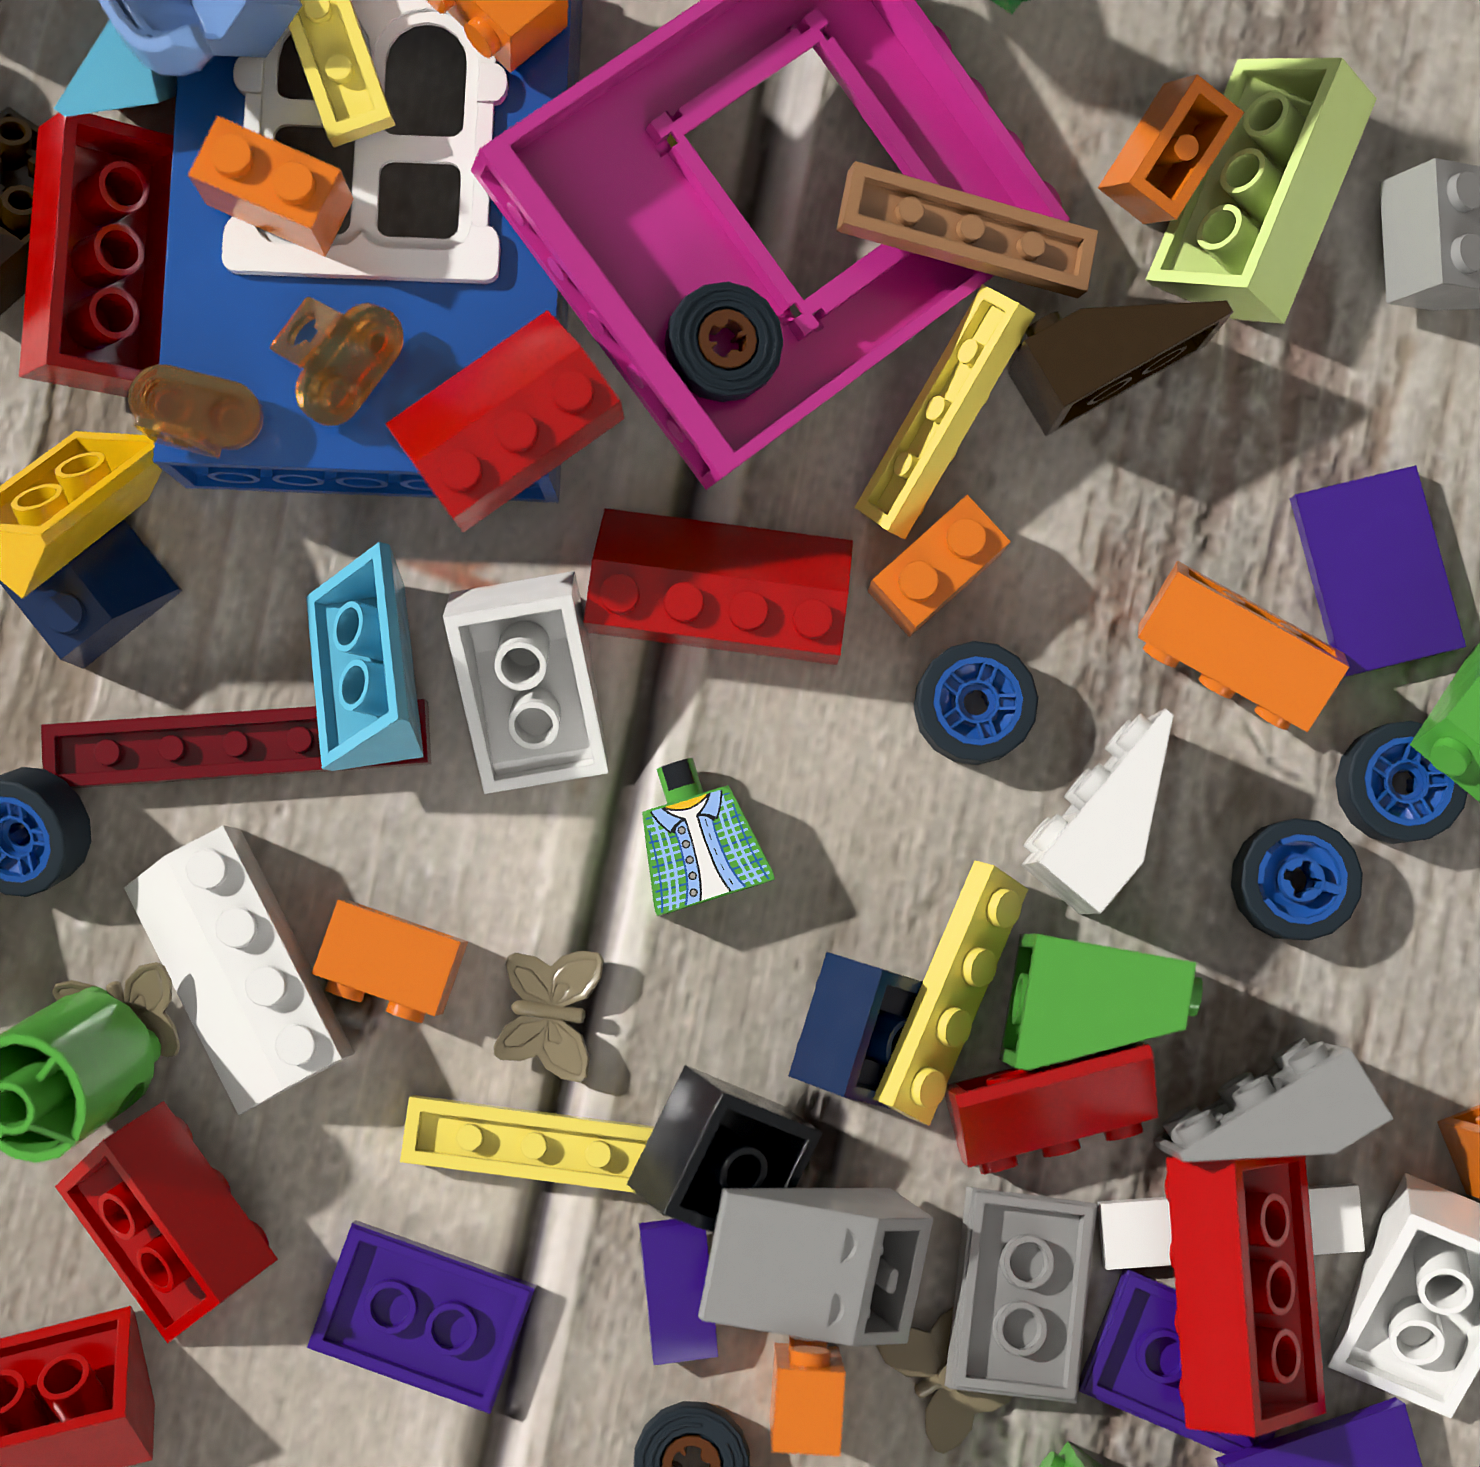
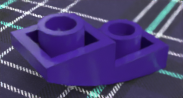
[639,1219,718,1365]

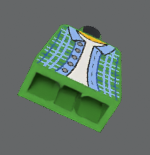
[642,758,775,916]

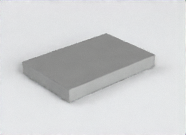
[945,1187,1097,1403]

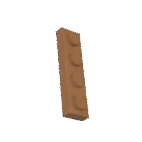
[836,161,1098,299]

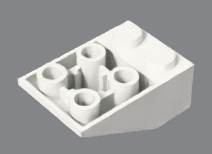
[1021,709,1173,914]

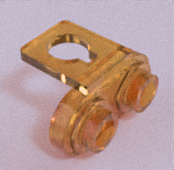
[270,297,404,426]
[128,365,264,458]

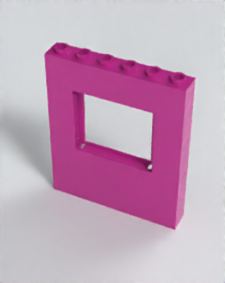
[470,0,1070,490]

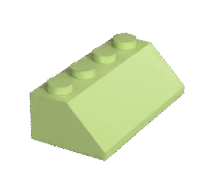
[1146,58,1377,324]

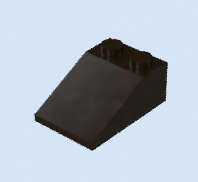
[1008,301,1234,437]

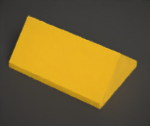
[0,431,163,599]

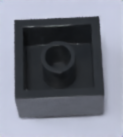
[627,1065,823,1233]

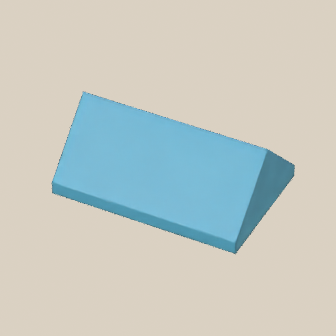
[53,20,178,117]
[306,542,424,771]

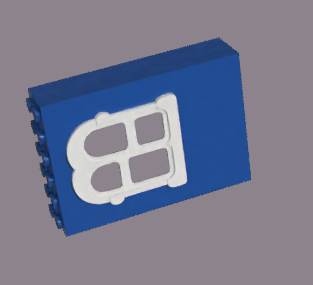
[153,0,583,503]

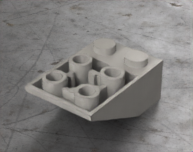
[1380,158,1480,310]
[1153,1038,1393,1162]
[698,1188,933,1346]

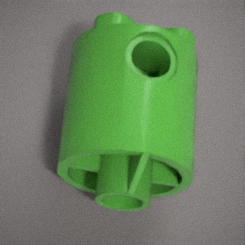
[0,986,161,1163]

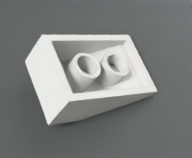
[443,571,609,794]
[1327,1173,1480,1418]

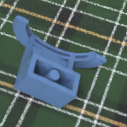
[98,0,302,76]

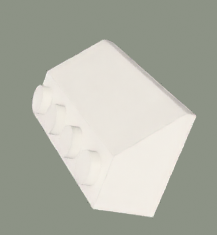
[124,825,355,1115]

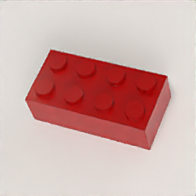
[19,112,174,400]

